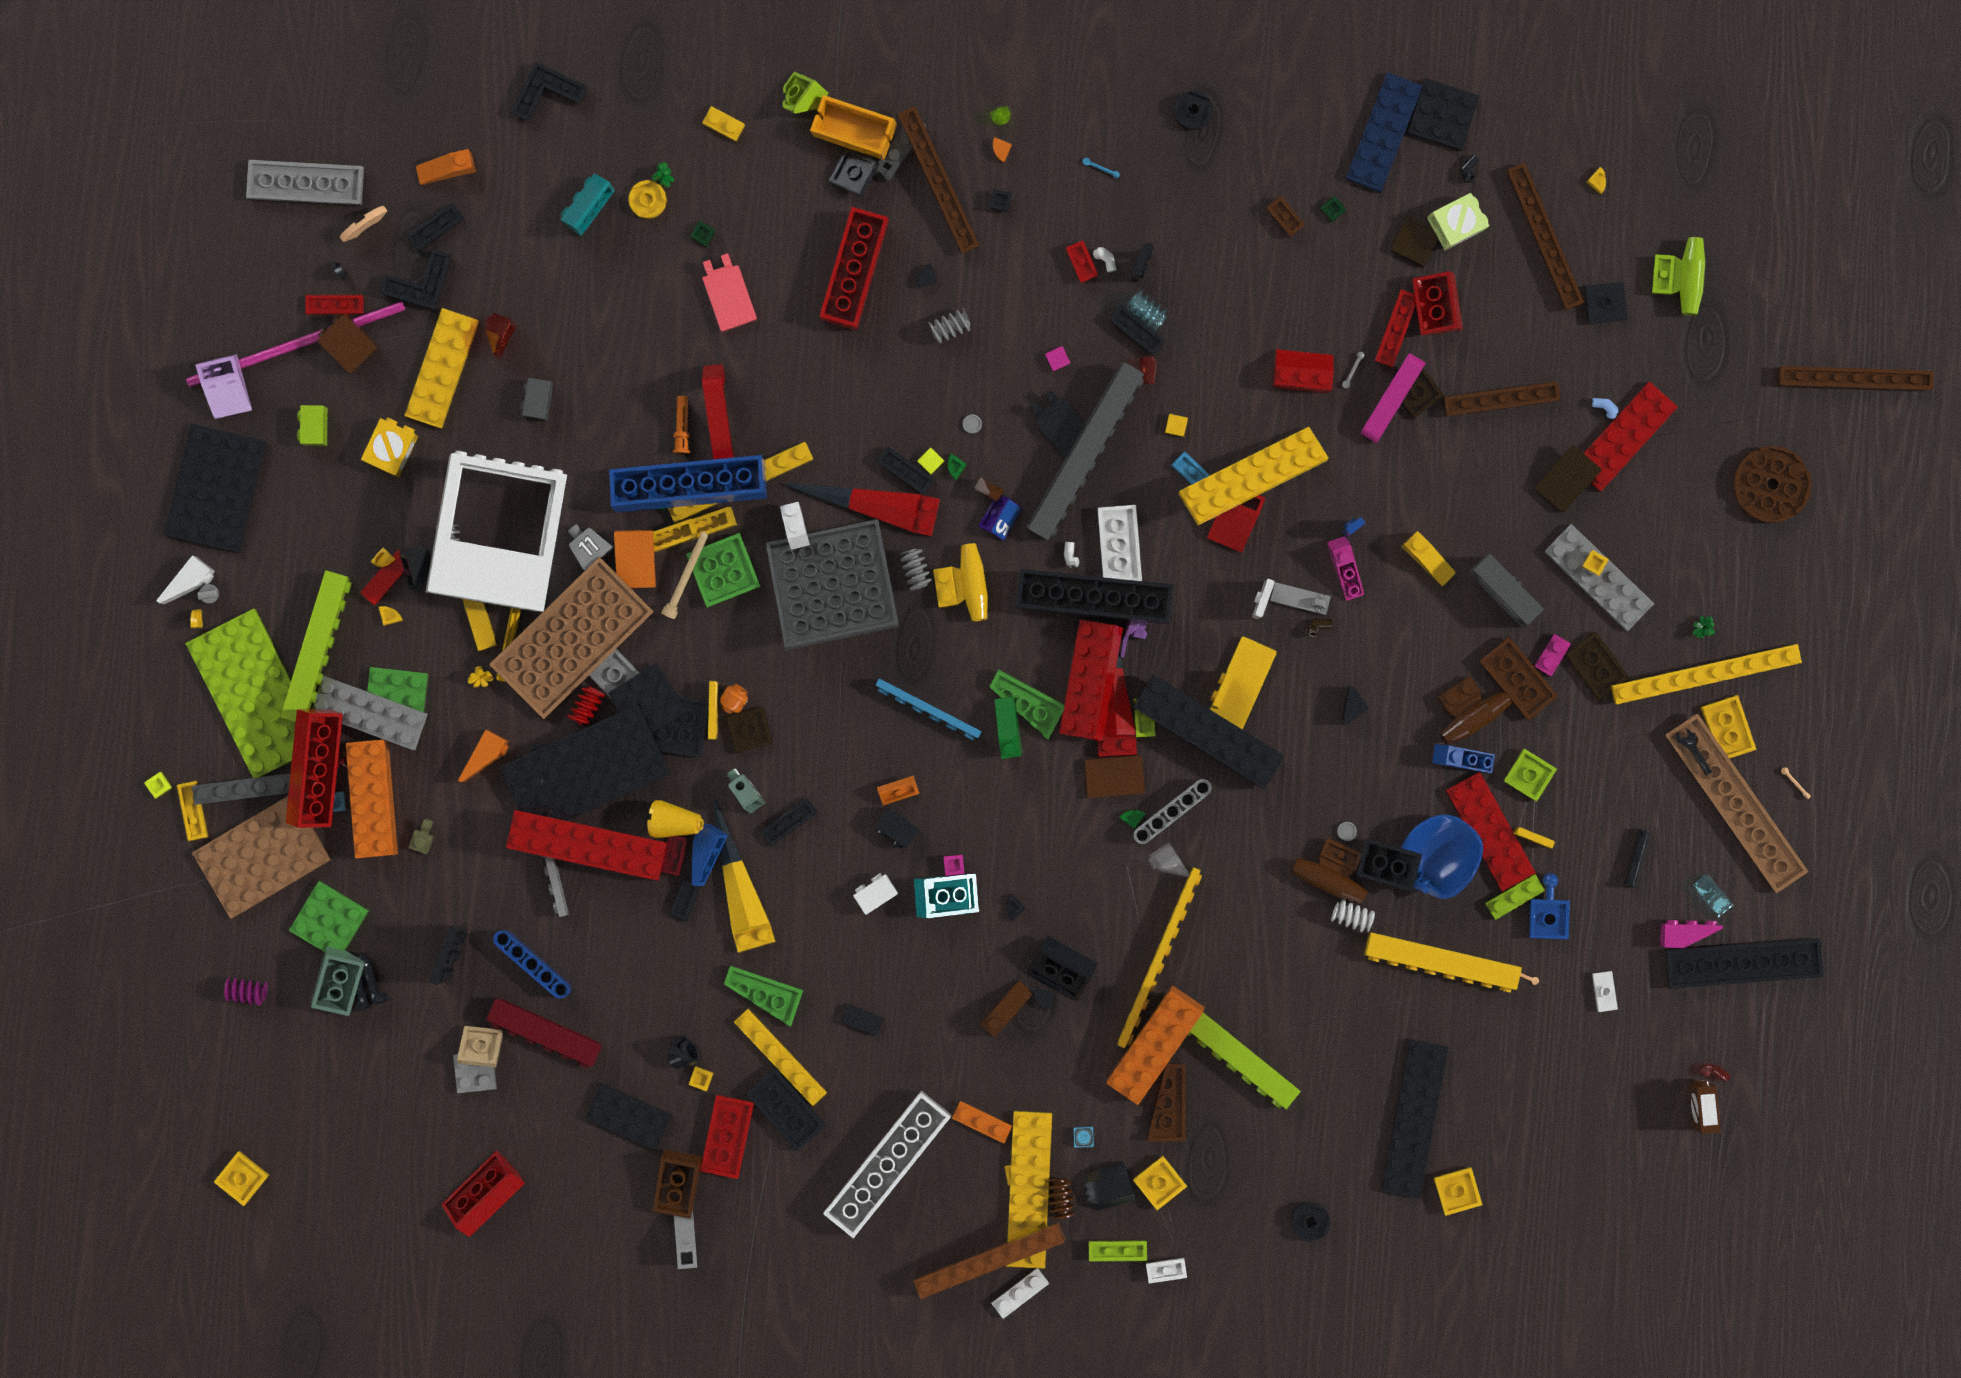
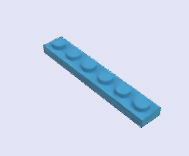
[876,679,982,740]

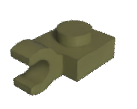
[408,819,434,854]

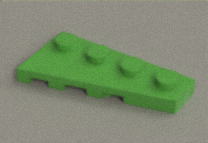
[990,670,1065,739]
[724,966,803,1027]

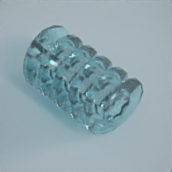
[1127,289,1168,331]

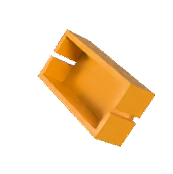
[810,95,897,160]

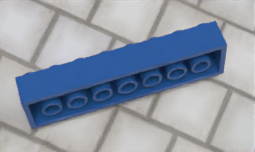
[609,455,767,513]

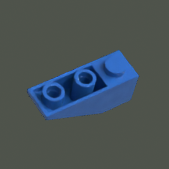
[1432,744,1495,773]

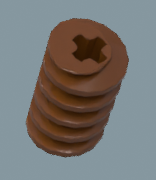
[1047,1178,1074,1219]

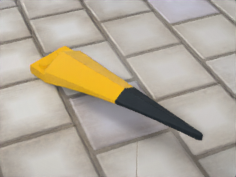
[713,799,776,953]

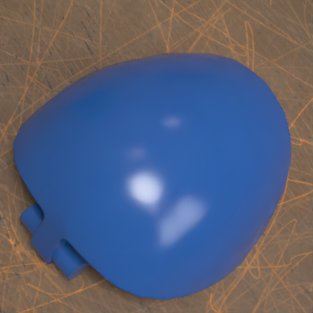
[1401,814,1483,899]

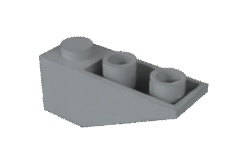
[674,1211,697,1269]

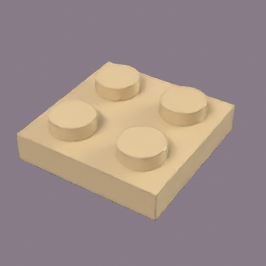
[457,1026,503,1067]

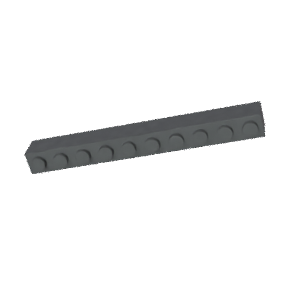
[1026,362,1144,540]

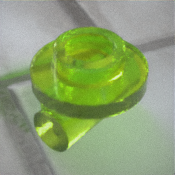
[989,106,1011,125]

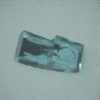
[1692,873,1733,917]

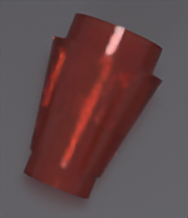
[1139,356,1157,384]

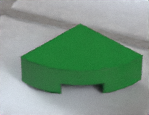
[948,454,967,480]
[1119,810,1146,829]

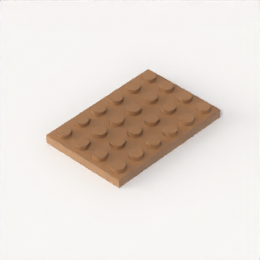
[192,796,331,919]

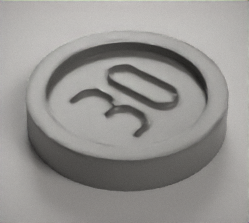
[963,414,982,434]
[1337,822,1357,841]

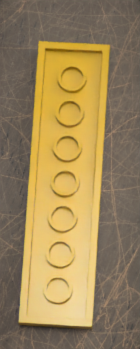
[1178,427,1329,525]
[1006,1111,1052,1268]

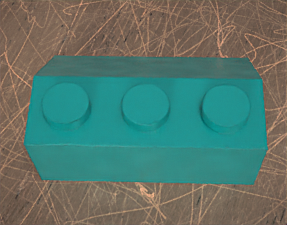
[560,174,615,236]

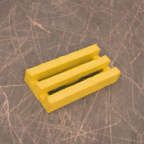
[1514,827,1555,849]

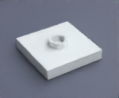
[1252,579,1275,619]

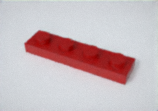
[1374,289,1416,368]

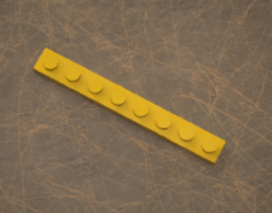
[668,442,814,523]

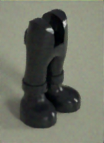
[354,952,390,1012]

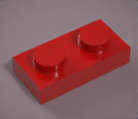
[1065,240,1098,284]

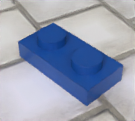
[1341,517,1365,538]

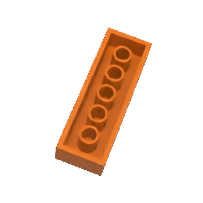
[346,740,398,858]
[1106,985,1205,1105]

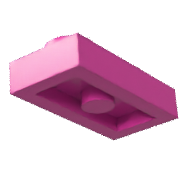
[1534,634,1571,677]

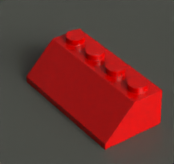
[441,1151,525,1237]

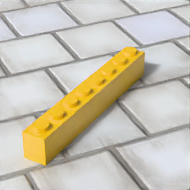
[1364,932,1522,993]

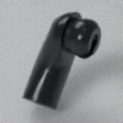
[1461,154,1479,183]

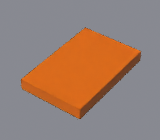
[614,530,656,588]

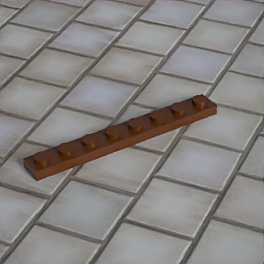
[897,106,979,254]
[1506,162,1584,311]
[1778,366,1934,391]

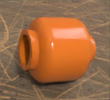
[720,684,748,714]

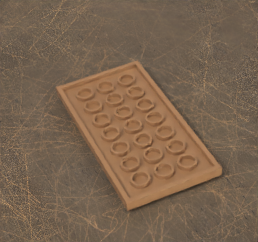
[489,557,654,719]

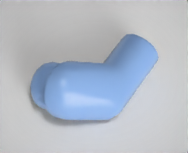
[1592,398,1618,419]

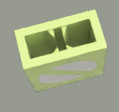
[1427,193,1489,251]

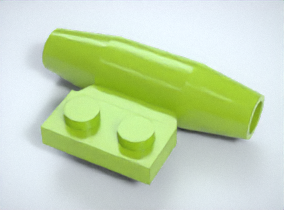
[1652,237,1705,316]

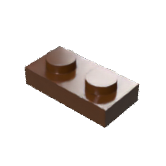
[1266,196,1305,238]

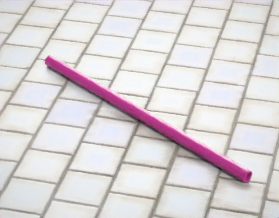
[186,301,406,387]

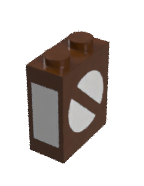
[1688,1079,1721,1134]

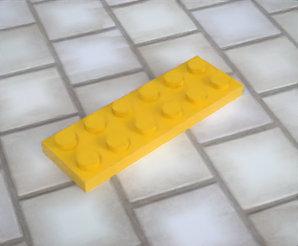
[405,308,479,429]

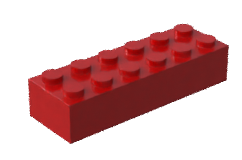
[819,207,889,331]
[1060,620,1123,741]
[286,709,343,828]

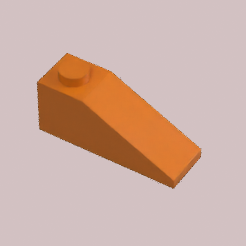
[416,149,476,185]
[458,730,509,782]

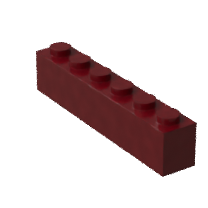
[486,997,604,1068]

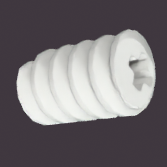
[1331,900,1375,933]

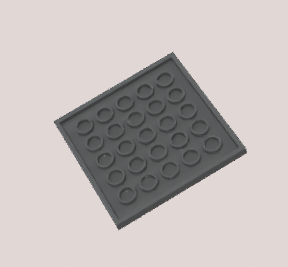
[766,519,899,650]

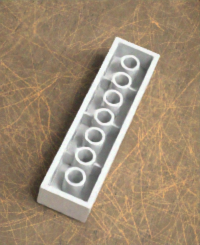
[823,1091,951,1238]

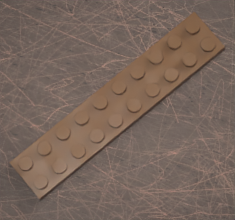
[1665,713,1809,893]

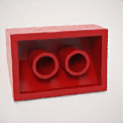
[1412,271,1463,335]
[1272,349,1334,393]

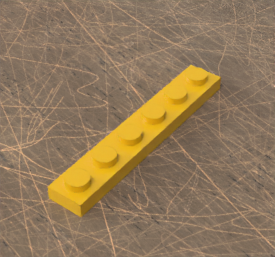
[734,1008,827,1106]

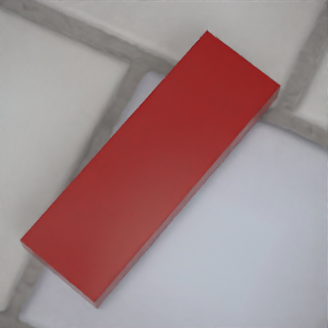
[305,295,364,315]
[360,550,404,605]

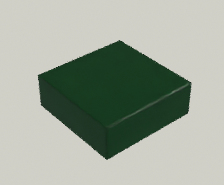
[1319,195,1347,223]
[690,220,716,247]

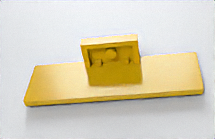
[1210,636,1277,730]

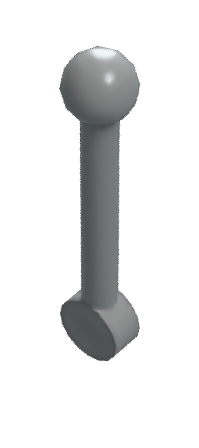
[1342,352,1364,389]

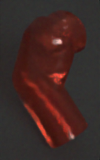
[1700,1063,1731,1082]

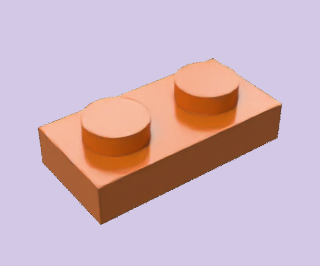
[877,776,919,806]

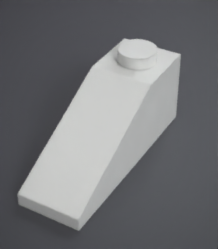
[156,556,215,604]

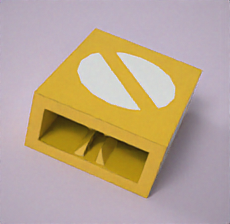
[361,417,418,477]

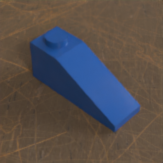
[692,824,728,886]

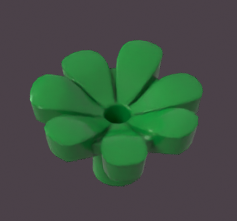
[652,162,674,187]
[1693,615,1715,639]

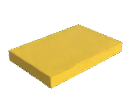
[1700,695,1757,759]

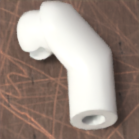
[1093,247,1116,272]
[1064,542,1079,568]

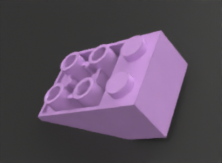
[196,354,252,419]

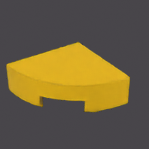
[1587,167,1606,195]
[371,548,395,567]
[379,606,403,626]
[191,609,203,629]

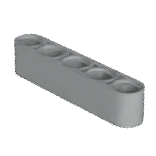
[1133,779,1212,844]

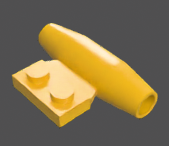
[933,543,988,622]

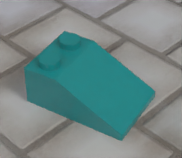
[914,874,979,918]

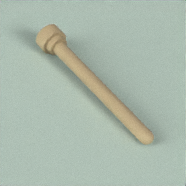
[661,532,708,619]

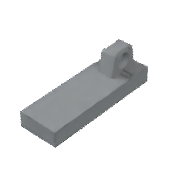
[1270,582,1331,615]

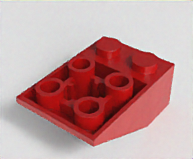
[1207,495,1266,553]

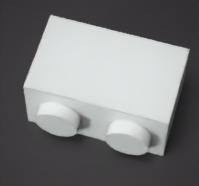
[780,502,810,550]
[853,873,898,915]

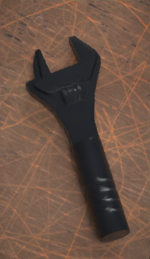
[1676,728,1712,776]

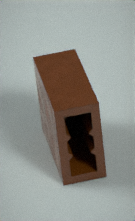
[317,313,380,374]

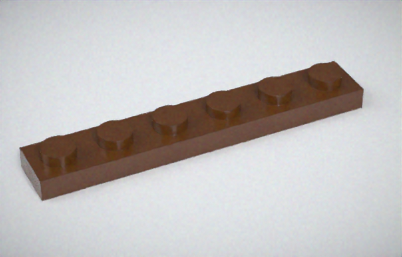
[1443,381,1561,417]

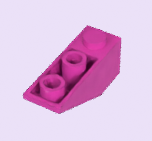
[1327,536,1364,601]
[1660,920,1723,948]

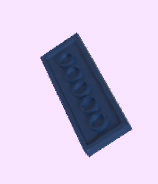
[1345,72,1423,193]

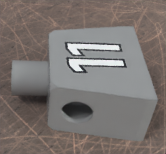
[568,524,614,571]

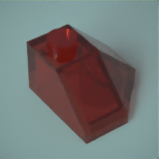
[485,313,517,359]

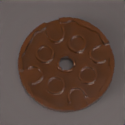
[1733,446,1812,523]

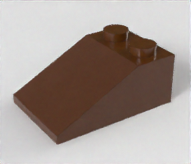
[653,1149,703,1218]

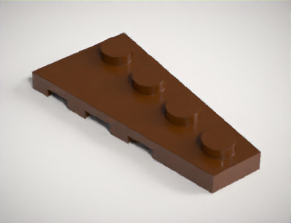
[1147,1063,1186,1141]

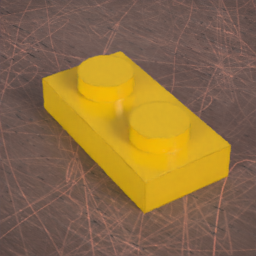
[702,106,745,142]

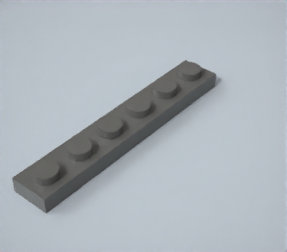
[192,774,290,805]

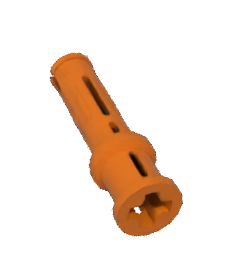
[673,396,690,455]

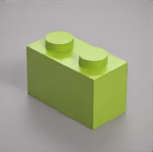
[297,405,328,446]

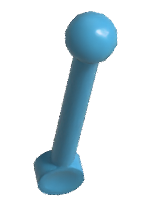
[1083,158,1120,178]

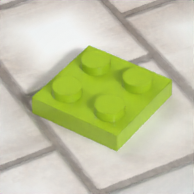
[1503,749,1557,802]

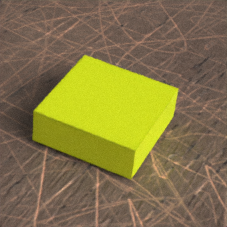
[917,447,944,475]
[144,772,172,799]

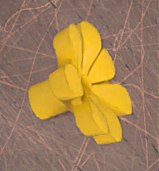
[468,666,493,687]

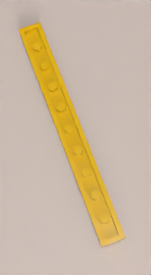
[1611,644,1802,704]
[1117,867,1202,1048]

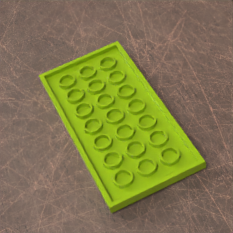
[185,609,295,778]

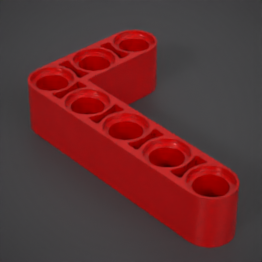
[702,364,734,460]

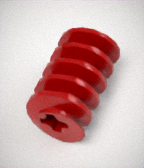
[567,685,606,727]

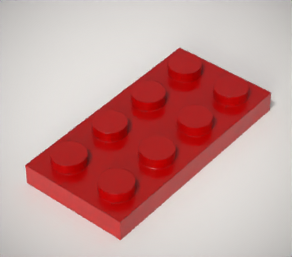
[700,1095,754,1179]

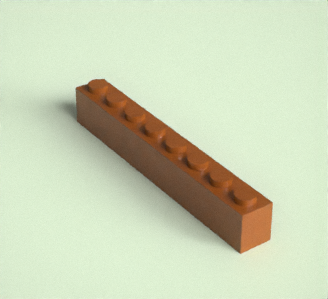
[913,1222,1066,1299]

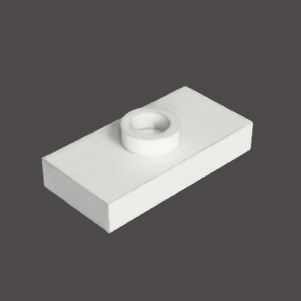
[1592,971,1618,1012]

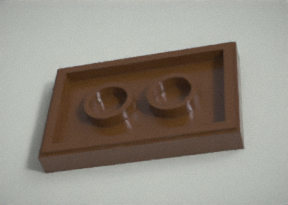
[1084,755,1145,798]

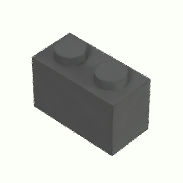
[520,378,554,421]

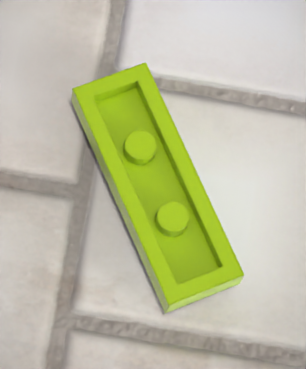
[1485,874,1545,920]
[1089,1240,1147,1261]

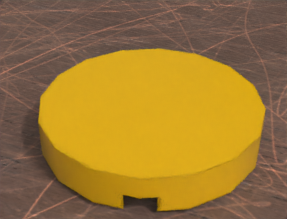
[628,180,667,219]

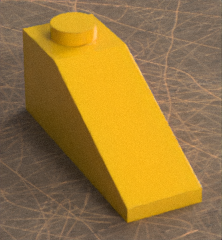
[1401,531,1456,587]

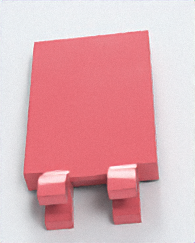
[702,253,757,332]

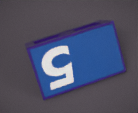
[979,495,1022,541]

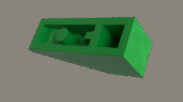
[995,696,1023,759]

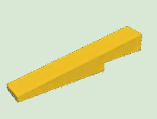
[653,507,737,553]

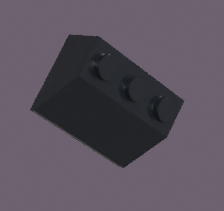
[1027,936,1098,1001]

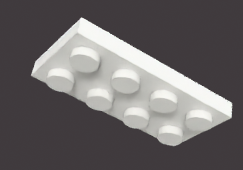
[1097,505,1142,581]

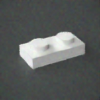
[1146,1258,1187,1283]

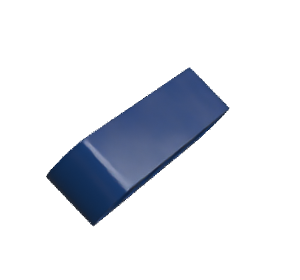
[493,930,571,999]

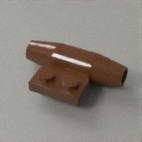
[1437,676,1512,745]
[1291,838,1367,904]

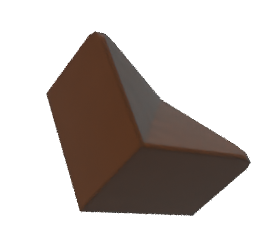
[975,477,1004,501]

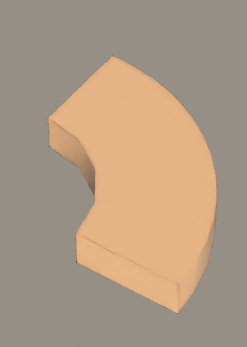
[340,206,387,242]

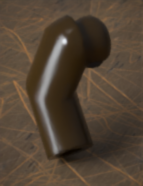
[1306,619,1332,638]

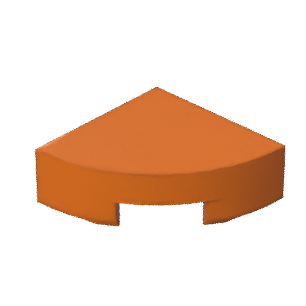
[993,137,1012,163]

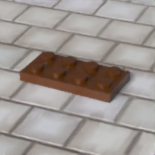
[1479,637,1558,721]

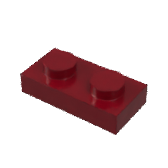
[661,836,689,876]

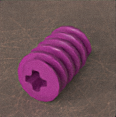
[224,977,268,1006]

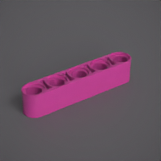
[1360,353,1426,444]

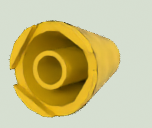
[647,800,704,838]

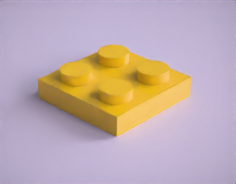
[214,1151,269,1206]
[1133,1156,1187,1210]
[1434,1167,1482,1216]

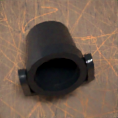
[668,1035,699,1069]

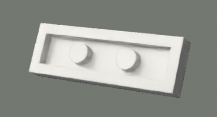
[991,1268,1049,1319]

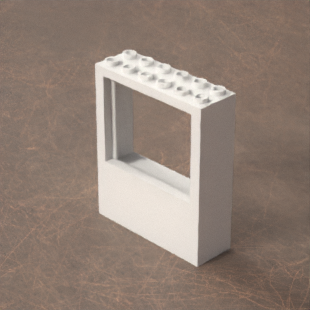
[426,451,567,612]

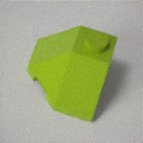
[783,72,829,113]

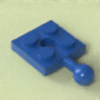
[1529,873,1570,939]

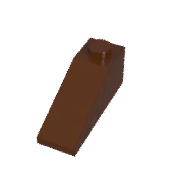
[980,981,1033,1038]

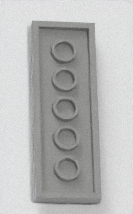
[246,160,364,205]
[1544,524,1654,631]
[312,676,428,750]

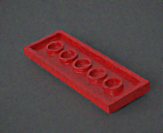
[1584,381,1678,492]
[1445,772,1536,891]

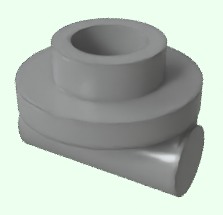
[198,584,219,603]

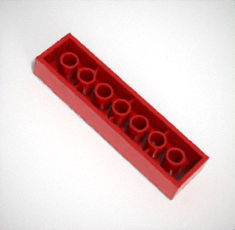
[506,810,667,881]

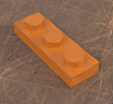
[952,1100,1012,1143]

